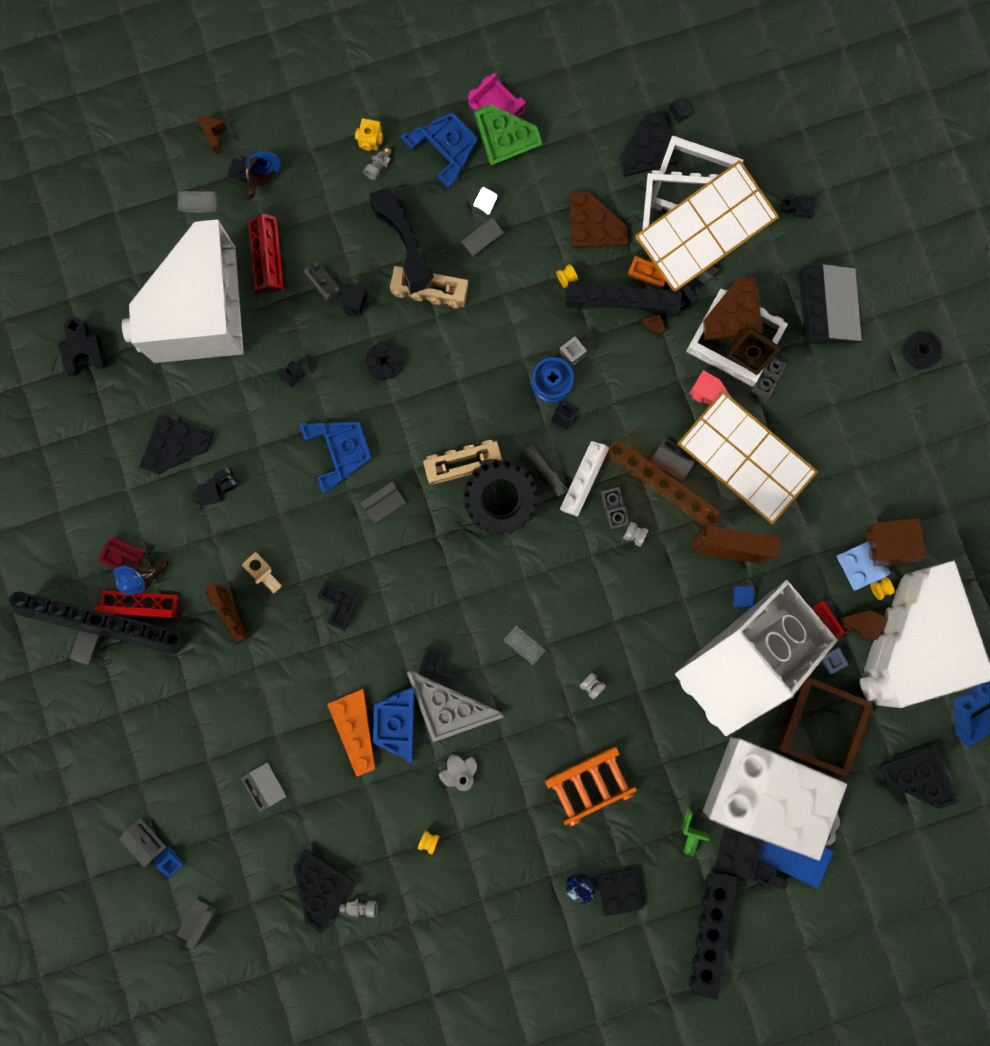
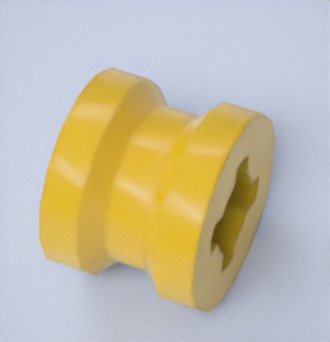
[556,264,578,288]
[870,577,895,600]
[418,830,439,855]

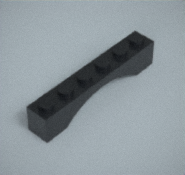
[369,187,434,294]
[565,283,682,317]

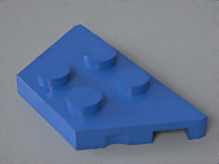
[373,687,415,763]

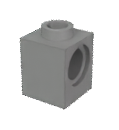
[559,337,587,367]

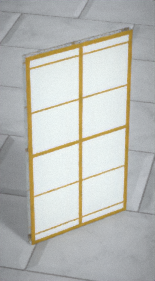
[635,160,779,291]
[677,390,818,525]

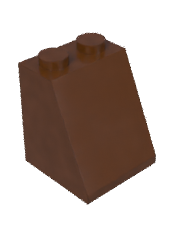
[865,518,926,566]

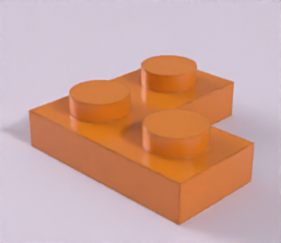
[628,256,666,288]

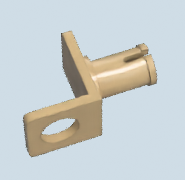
[242,552,282,594]

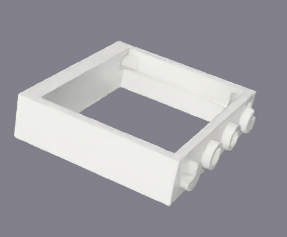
[651,136,744,211]
[642,171,718,230]
[686,289,788,387]

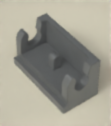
[303,262,344,305]

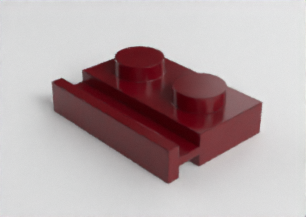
[97,536,146,569]

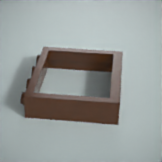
[691,525,781,564]
[775,677,873,777]

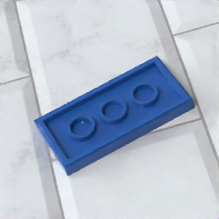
[751,836,833,888]

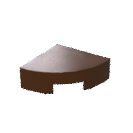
[642,314,666,334]

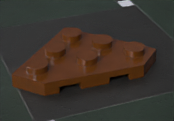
[569,191,627,248]
[703,277,763,341]
[205,583,247,642]

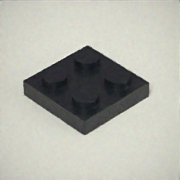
[714,829,764,881]
[597,868,643,916]

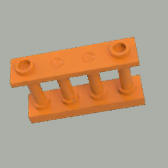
[544,746,637,826]

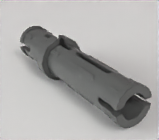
[523,445,568,497]

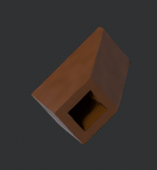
[838,610,888,642]

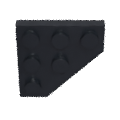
[619,110,678,178]
[139,415,214,475]
[879,745,958,809]
[293,849,354,934]

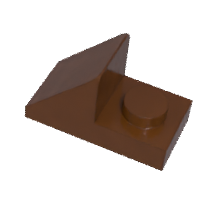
[196,115,227,155]

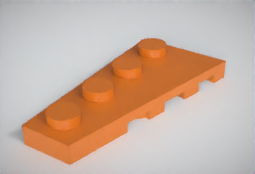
[327,689,376,777]

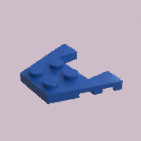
[400,113,478,189]
[300,422,372,494]

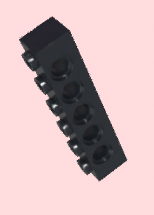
[689,869,737,1000]

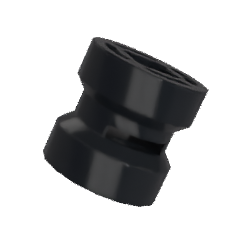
[279,361,306,387]
[214,467,240,493]

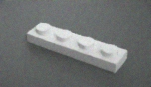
[560,441,609,517]

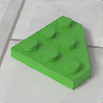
[474,104,542,165]

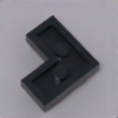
[317,580,361,631]
[419,646,459,690]

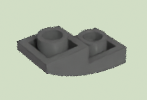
[462,218,504,256]
[751,358,787,400]
[600,486,629,529]
[70,622,101,665]

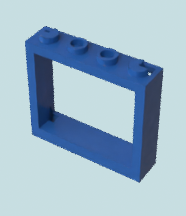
[953,681,990,748]

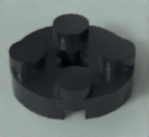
[902,331,943,370]
[365,341,403,380]

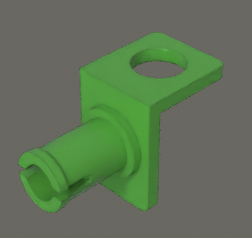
[681,807,710,856]

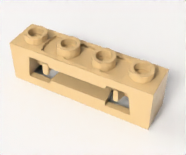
[390,266,469,308]
[423,440,502,486]

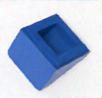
[732,586,754,607]
[154,847,184,878]

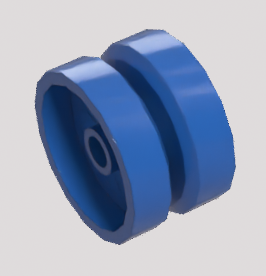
[531,357,574,404]

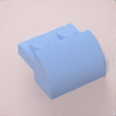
[837,541,891,591]

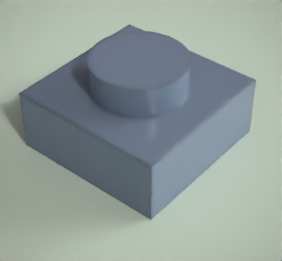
[822,648,848,674]

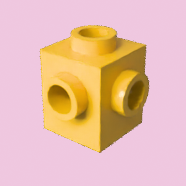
[355,118,383,151]

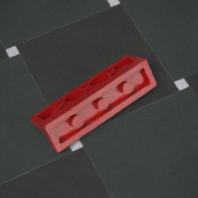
[248,213,283,293]
[95,590,179,618]

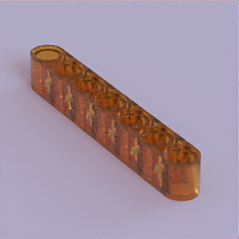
[608,441,721,527]

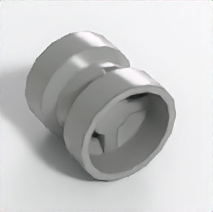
[623,522,648,547]
[579,672,606,699]

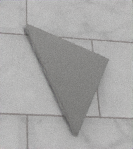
[407,670,504,742]

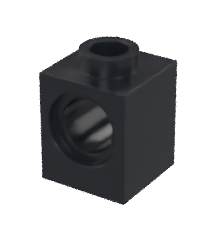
[341,284,368,316]

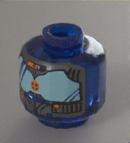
[566,874,595,904]

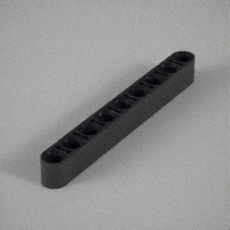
[9,591,182,654]

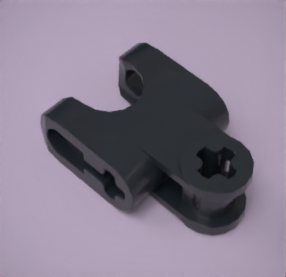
[59,317,106,377]

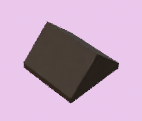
[726,327,782,375]

